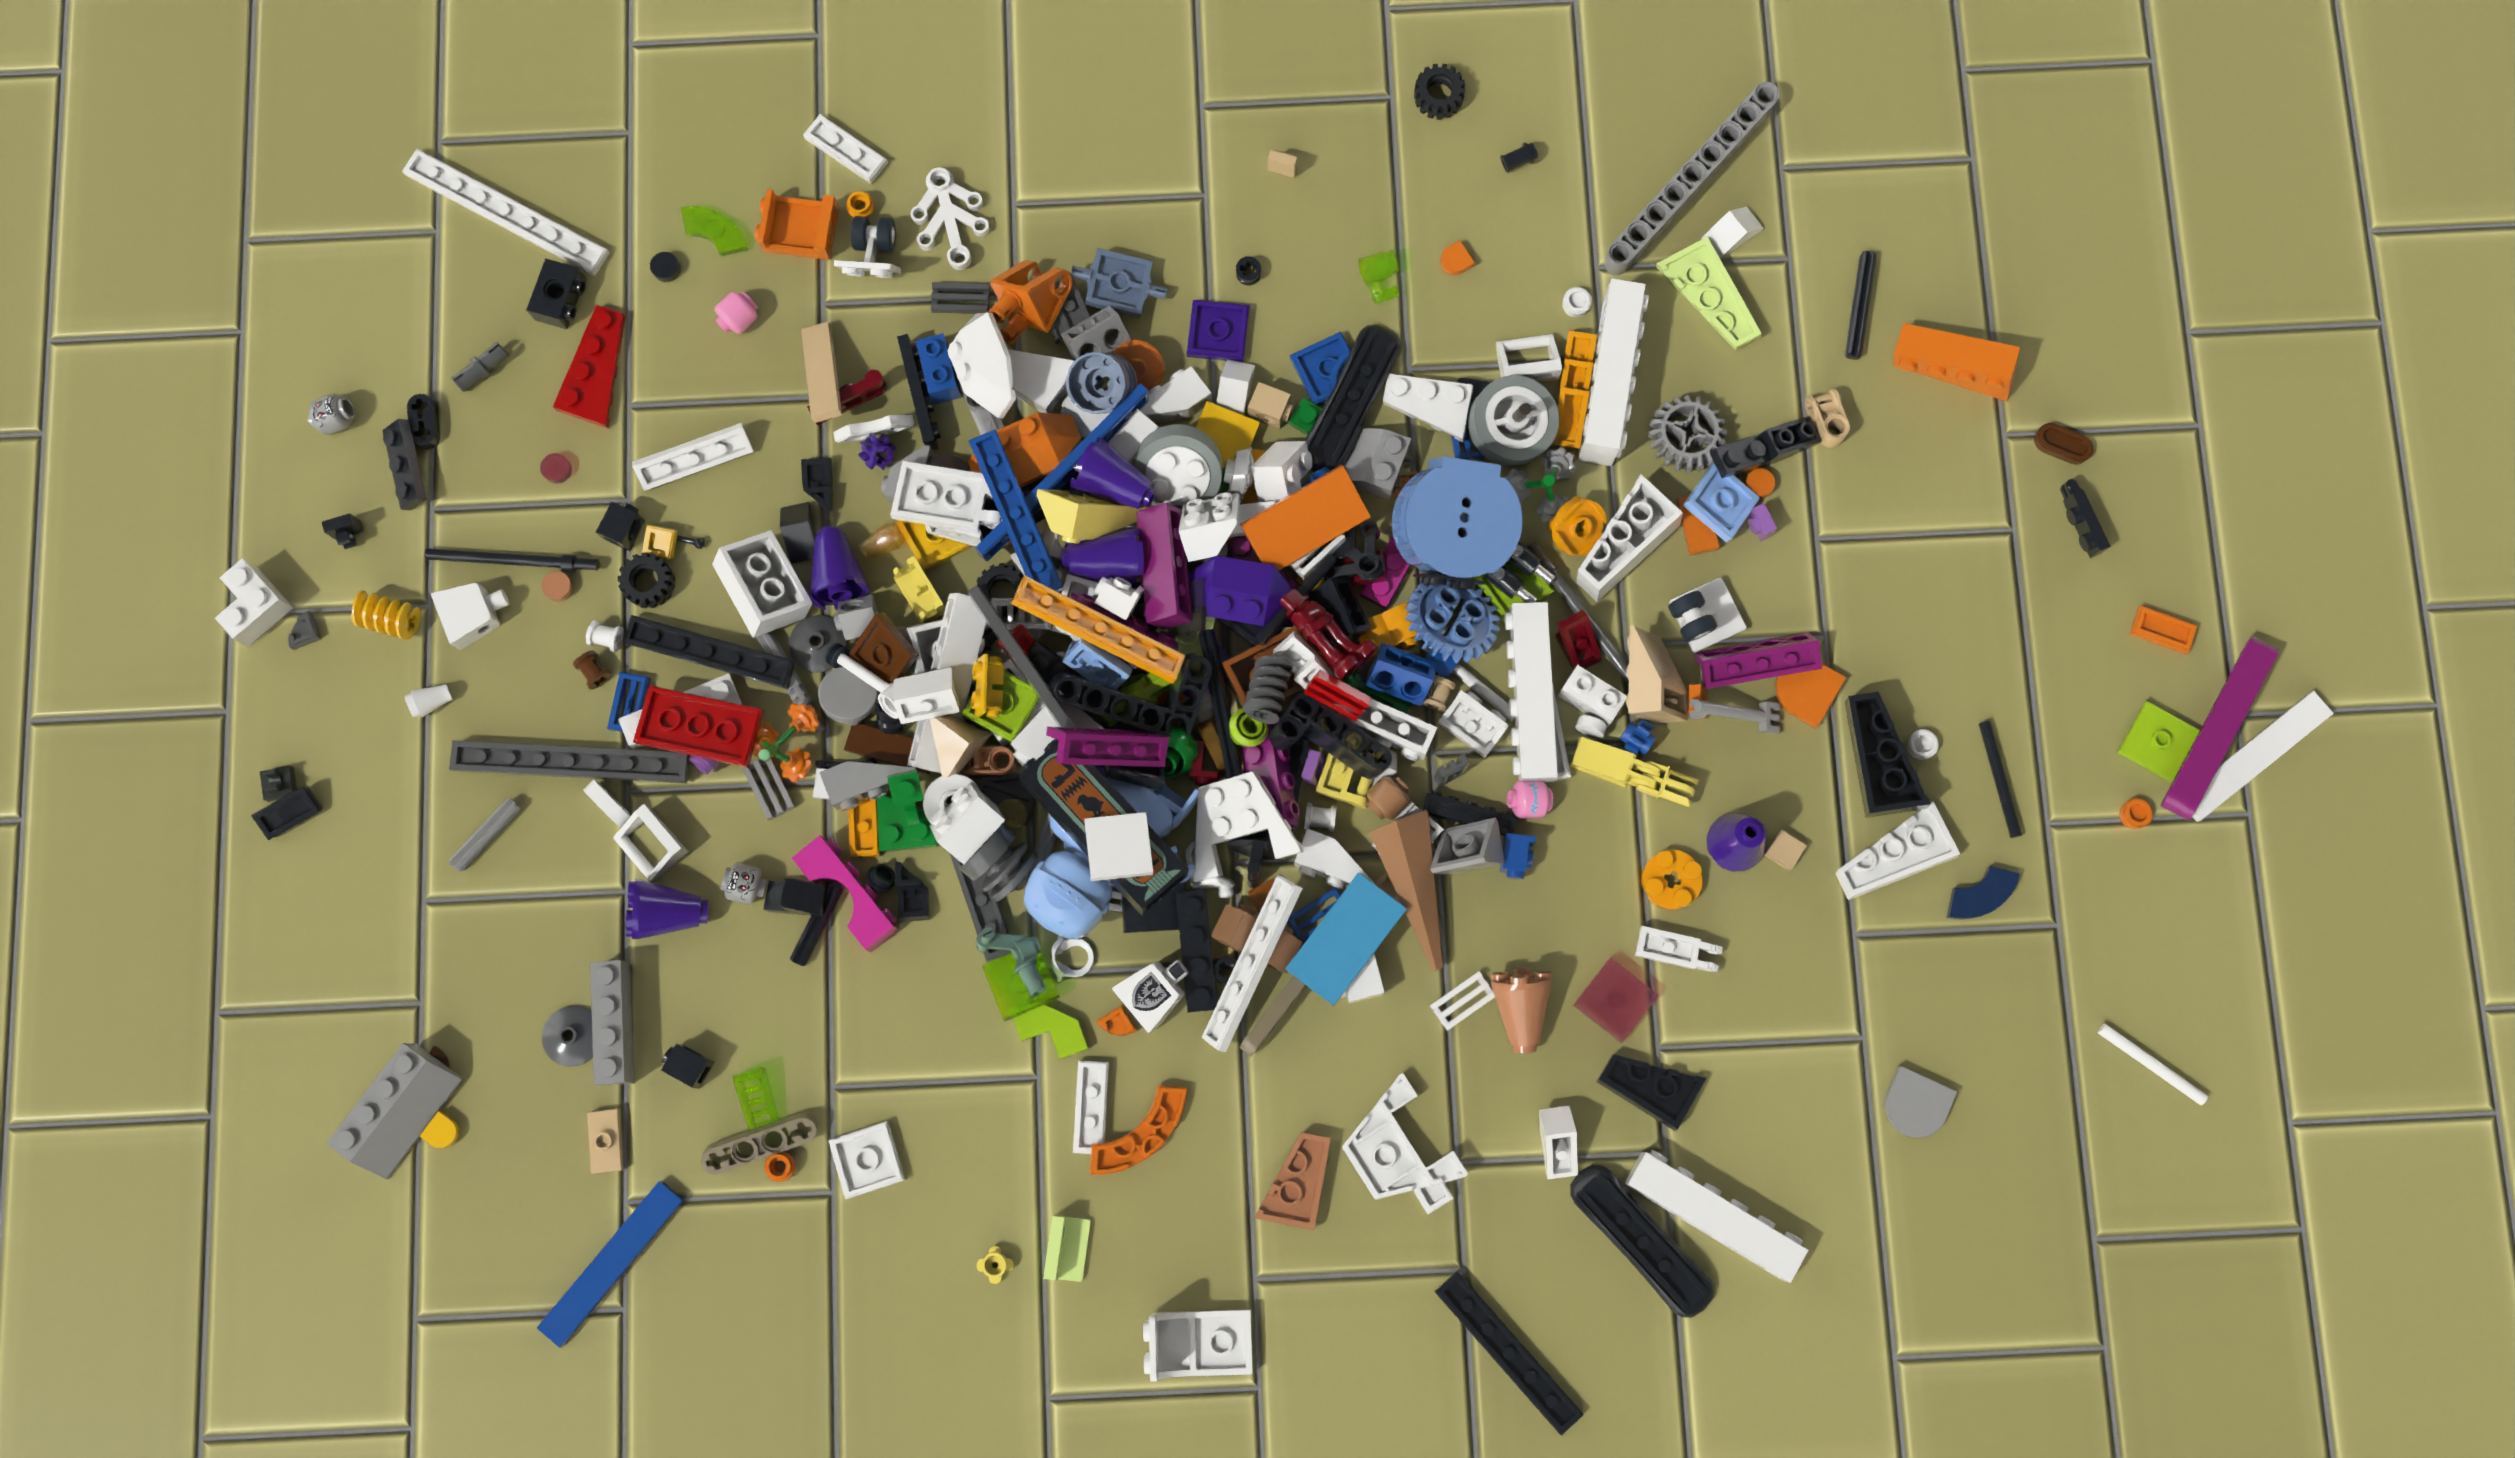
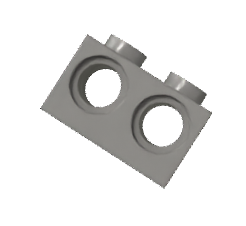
[1060,306,1131,361]

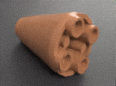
[1491,968,1552,1053]

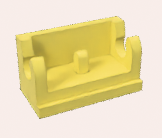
[893,556,946,624]

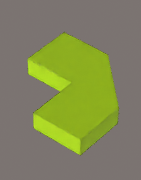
[1011,1002,1089,1059]

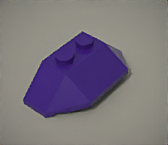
[1188,555,1294,627]

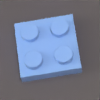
[1683,463,1760,542]

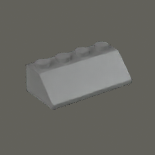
[326,1043,463,1179]

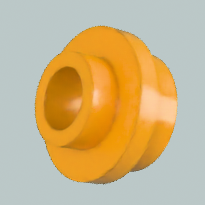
[846,191,875,218]

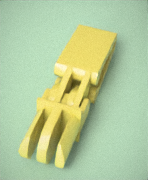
[1569,737,1699,808]

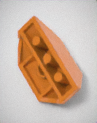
[967,412,1083,487]

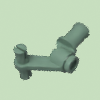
[976,927,1047,997]

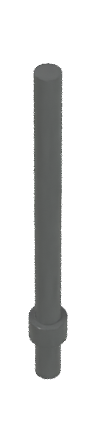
[1527,541,1629,685]

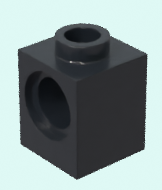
[596,501,645,551]
[661,1043,715,1089]

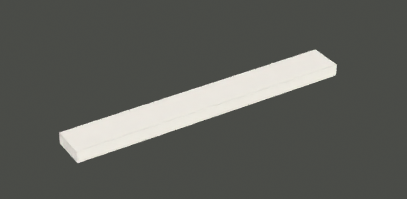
[402,149,610,276]

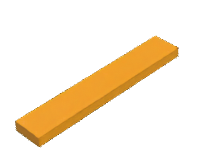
[1011,575,1186,684]

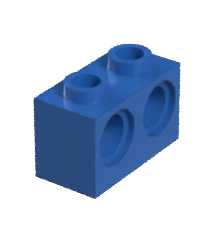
[915,333,961,405]
[1366,643,1437,706]

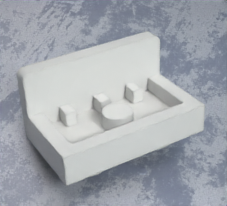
[1438,690,1509,758]

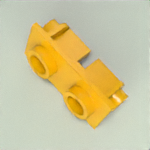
[971,654,1004,718]

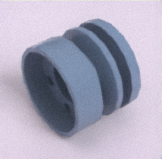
[1066,352,1137,414]

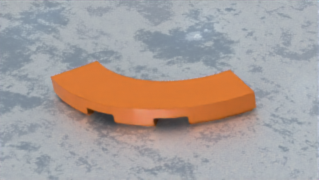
[1089,1085,1188,1175]

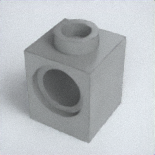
[834,594,878,640]

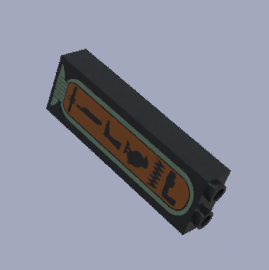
[1020,739,1189,915]

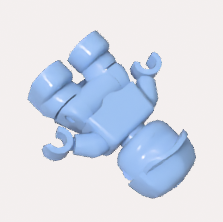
[1024,765,1199,940]

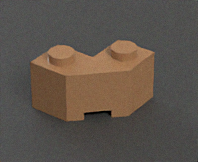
[1210,904,1302,974]

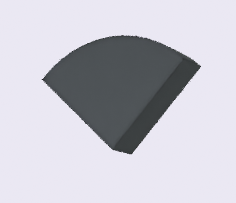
[288,611,321,650]

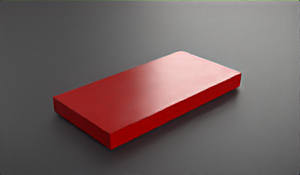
[633,685,765,768]

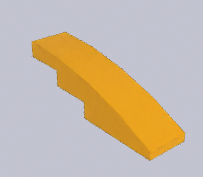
[1551,330,1597,449]

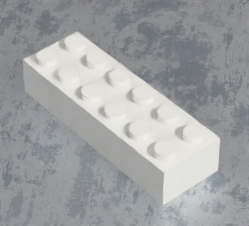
[1577,278,1649,466]

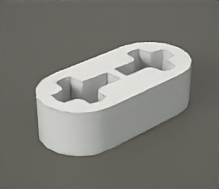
[583,779,631,827]

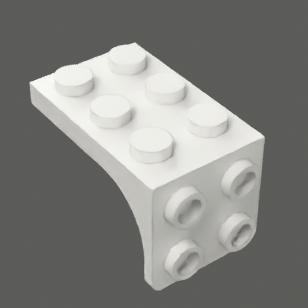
[1143,1309,1253,1382]

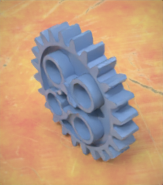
[1405,582,1500,663]

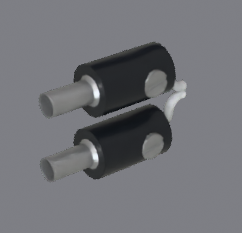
[1484,542,1556,603]

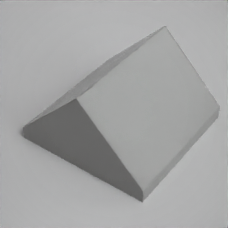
[1430,817,1505,875]

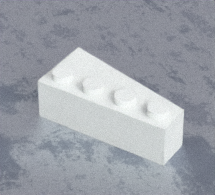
[1576,474,1683,602]

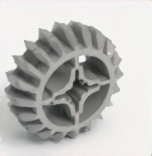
[1648,394,1728,473]

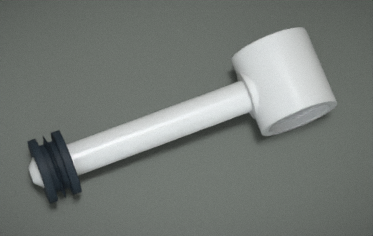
[825,643,902,719]

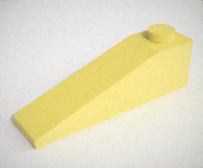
[1037,489,1151,544]

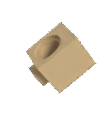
[1248,382,1294,429]

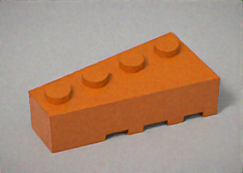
[1893,323,2020,401]

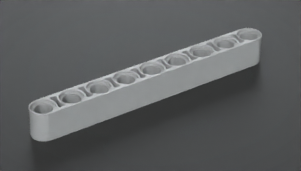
[1604,81,1779,275]

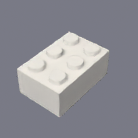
[712,530,813,638]

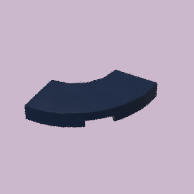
[1947,866,2020,920]

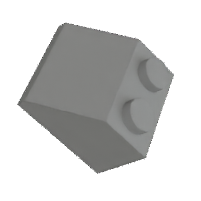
[1344,428,1411,501]

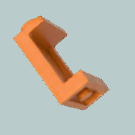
[755,189,839,260]

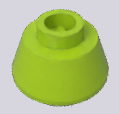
[1229,708,1268,747]

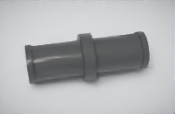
[451,342,509,392]

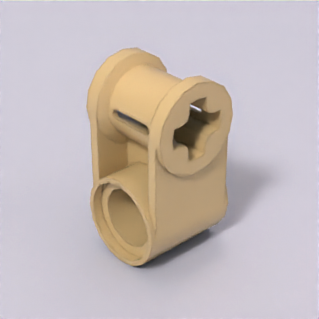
[1805,389,1850,448]

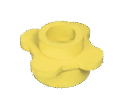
[977,1246,1014,1284]

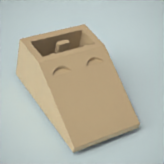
[1626,625,1688,724]

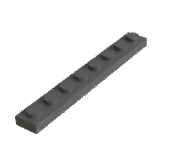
[449,740,690,784]

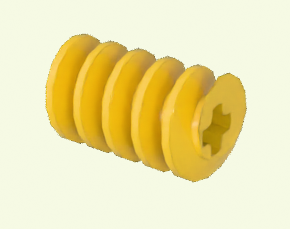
[351,590,421,640]

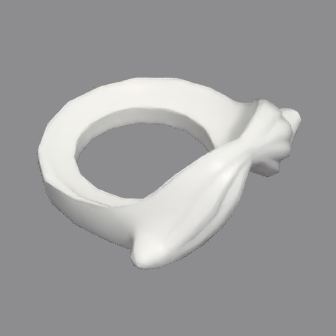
[1051,935,1094,982]

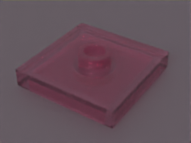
[1573,957,1658,1043]

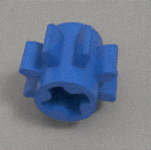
[1620,719,1657,755]

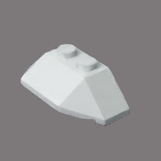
[947,312,1016,419]

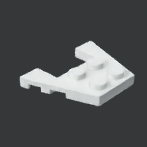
[1193,771,1304,882]
[1342,1073,1468,1200]

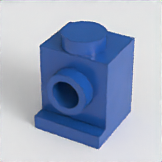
[1500,833,1536,880]

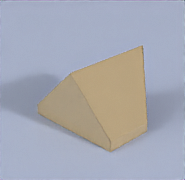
[930,714,992,778]

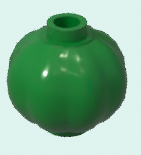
[1160,724,1199,779]

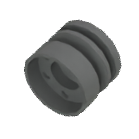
[958,823,1038,902]

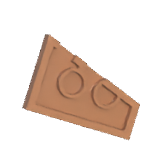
[1254,1132,1331,1230]

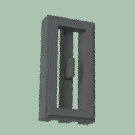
[931,282,990,314]
[1434,754,1469,787]

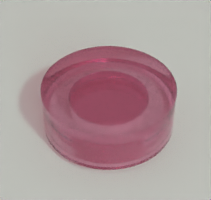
[540,453,572,484]

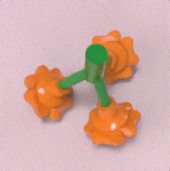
[752,703,820,783]

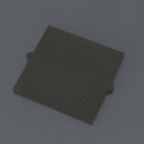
[1168,579,1206,636]

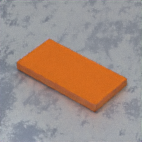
[1240,465,1371,571]

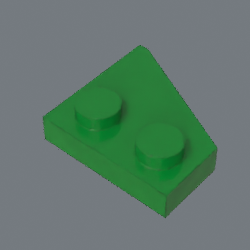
[877,796,940,852]

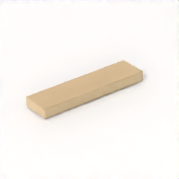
[801,321,842,423]

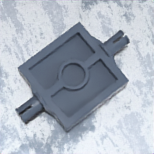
[1071,248,1167,318]

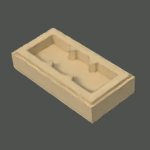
[587,1109,624,1174]

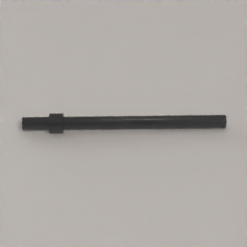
[424,548,600,572]

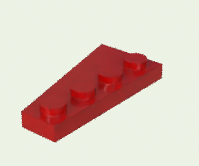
[553,305,626,429]

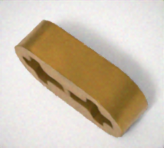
[1196,719,1226,775]

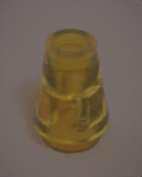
[859,522,905,559]

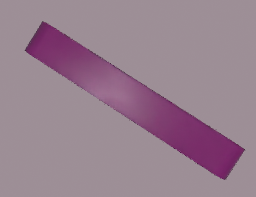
[2160,636,2280,820]

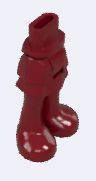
[1279,588,1379,681]

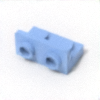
[1062,639,1133,689]

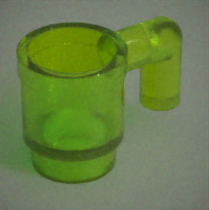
[1358,250,1399,303]

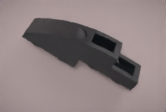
[1710,416,1822,478]

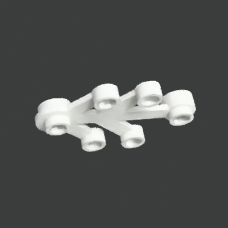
[910,167,990,270]

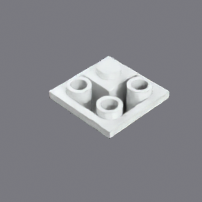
[1179,492,1241,562]

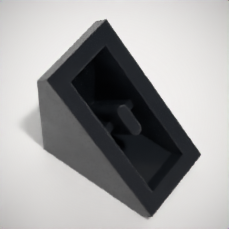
[780,502,816,564]

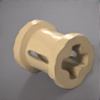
[1422,675,1456,713]

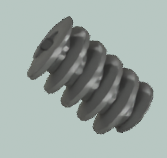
[1243,655,1293,724]

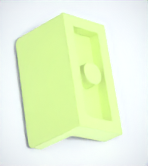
[1043,1215,1091,1282]

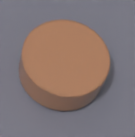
[541,571,573,602]

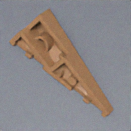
[1369,810,1444,971]

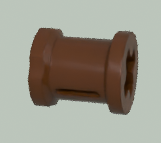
[573,650,612,689]

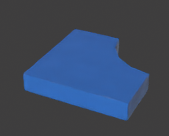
[1290,332,1351,406]

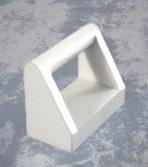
[1496,334,1562,382]
[613,804,689,882]

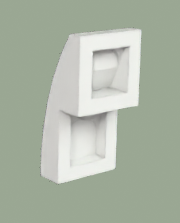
[1273,631,1336,689]

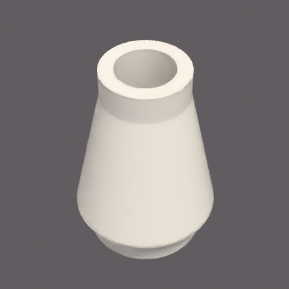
[404,684,453,718]

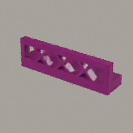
[1694,632,1822,689]
[1046,726,1169,767]

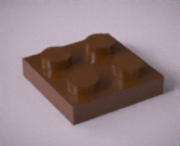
[848,612,919,693]

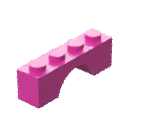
[792,835,899,953]

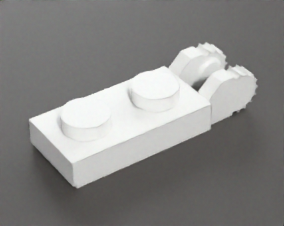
[1634,926,1723,973]

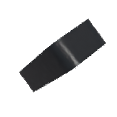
[1269,693,1392,779]

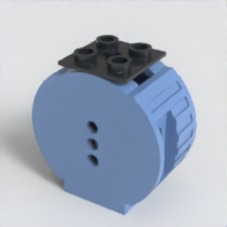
[1392,456,1523,590]

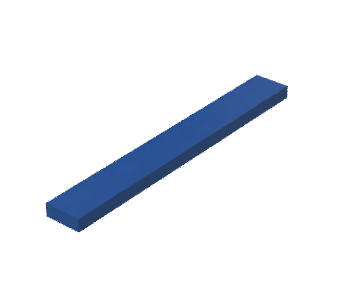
[975,383,1149,562]

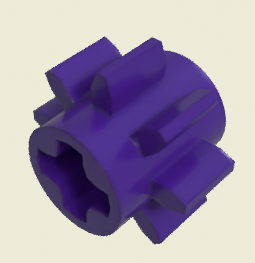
[858,433,896,470]

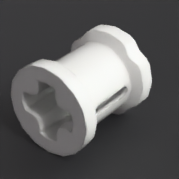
[586,620,624,652]
[1304,803,1337,833]

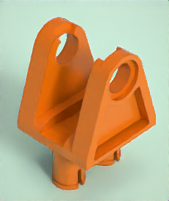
[989,260,1072,345]

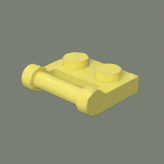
[1315,741,1376,809]

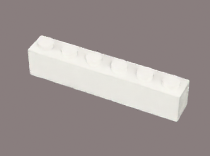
[907,593,991,774]
[1505,602,1558,782]
[1624,1150,1809,1283]

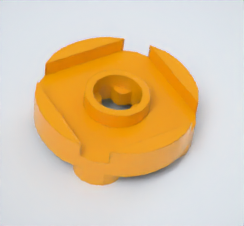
[1549,496,1607,556]
[1641,850,1703,910]

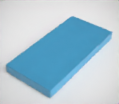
[1285,872,1407,1006]

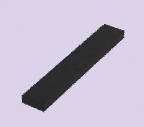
[623,615,796,689]
[1434,1271,1584,1436]

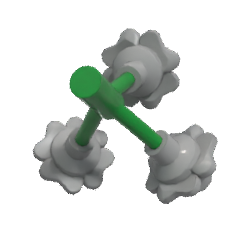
[1503,447,1577,522]

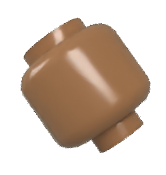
[1366,776,1410,820]

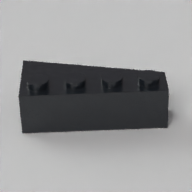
[1845,692,1931,818]

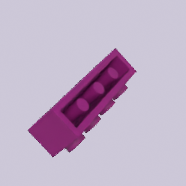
[1136,502,1193,630]

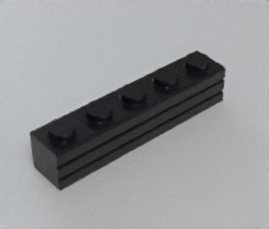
[1422,791,1517,836]

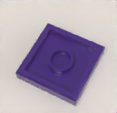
[1187,300,1250,362]

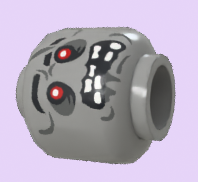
[308,393,355,435]
[720,862,767,905]

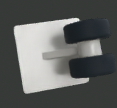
[834,216,901,278]
[1668,578,1746,653]

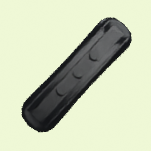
[1305,324,1402,472]
[1570,1164,1714,1318]

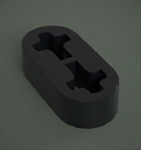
[407,394,440,450]

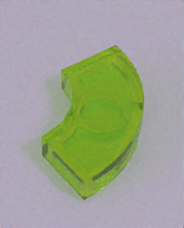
[680,206,748,256]

